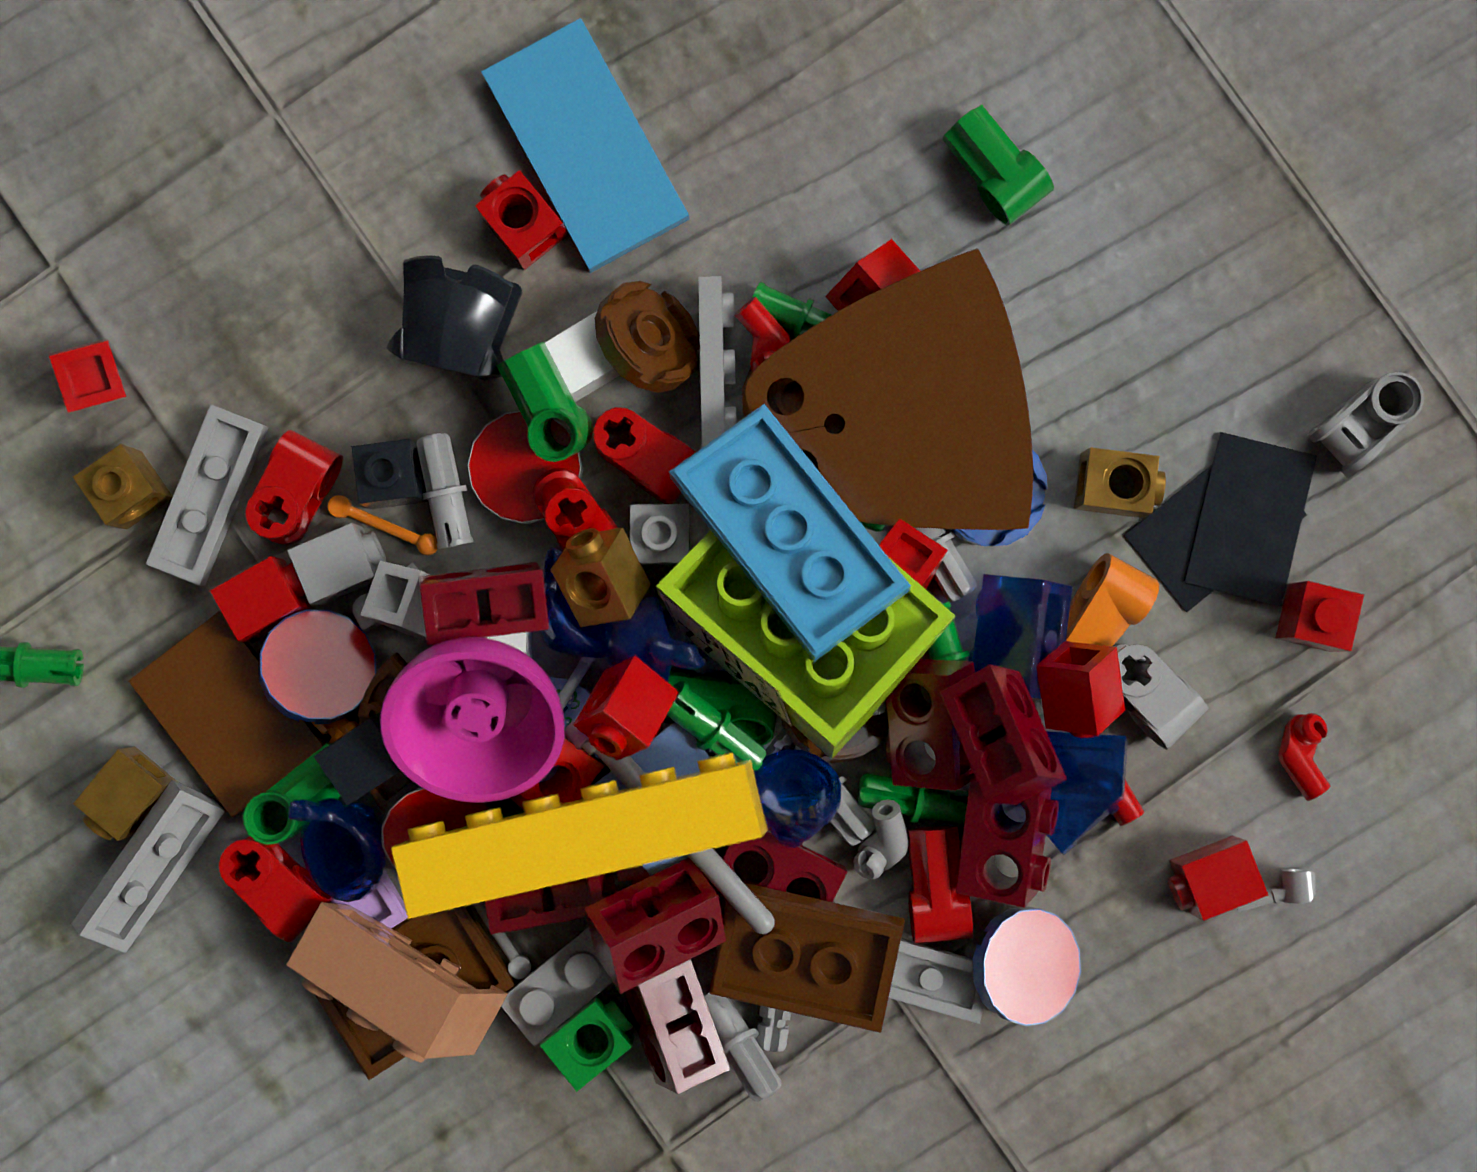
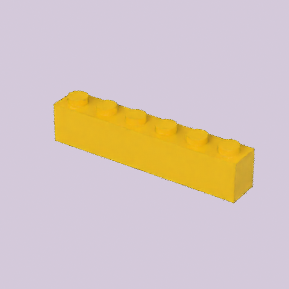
[391,753,767,919]

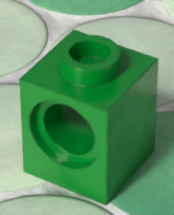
[540,993,635,1092]

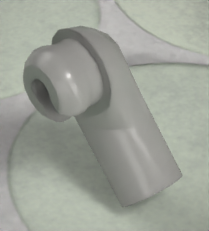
[853,799,909,879]

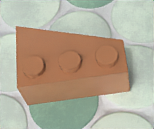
[287,902,508,1062]

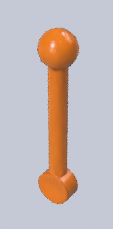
[328,495,438,556]

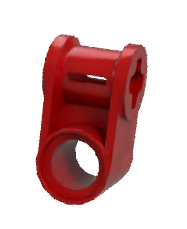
[594,407,696,504]
[245,430,343,545]
[533,468,618,551]
[219,836,333,942]

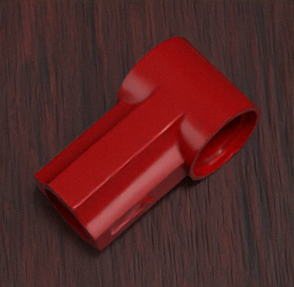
[908,825,973,943]

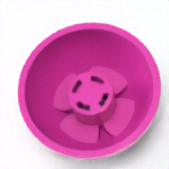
[381,637,564,802]

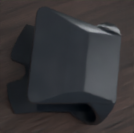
[387,255,523,381]

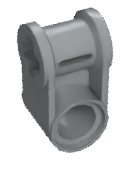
[1307,372,1424,478]
[1113,644,1209,750]

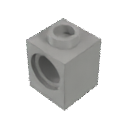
[630,504,691,567]
[287,523,386,605]

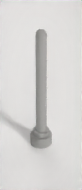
[564,717,775,934]

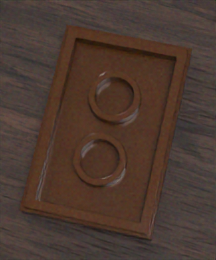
[128,611,326,818]
[709,883,905,1033]
[315,905,517,1080]

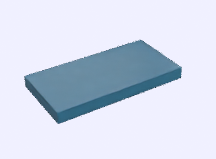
[481,18,690,273]
[669,404,911,662]

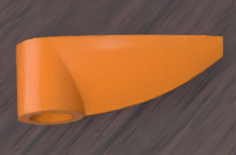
[1026,553,1159,700]

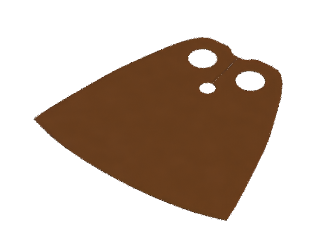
[745,248,1033,530]

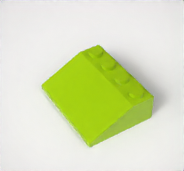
[656,530,955,760]

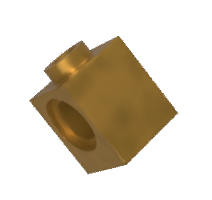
[73,444,173,530]
[1074,447,1166,518]
[551,527,651,627]
[73,747,179,841]

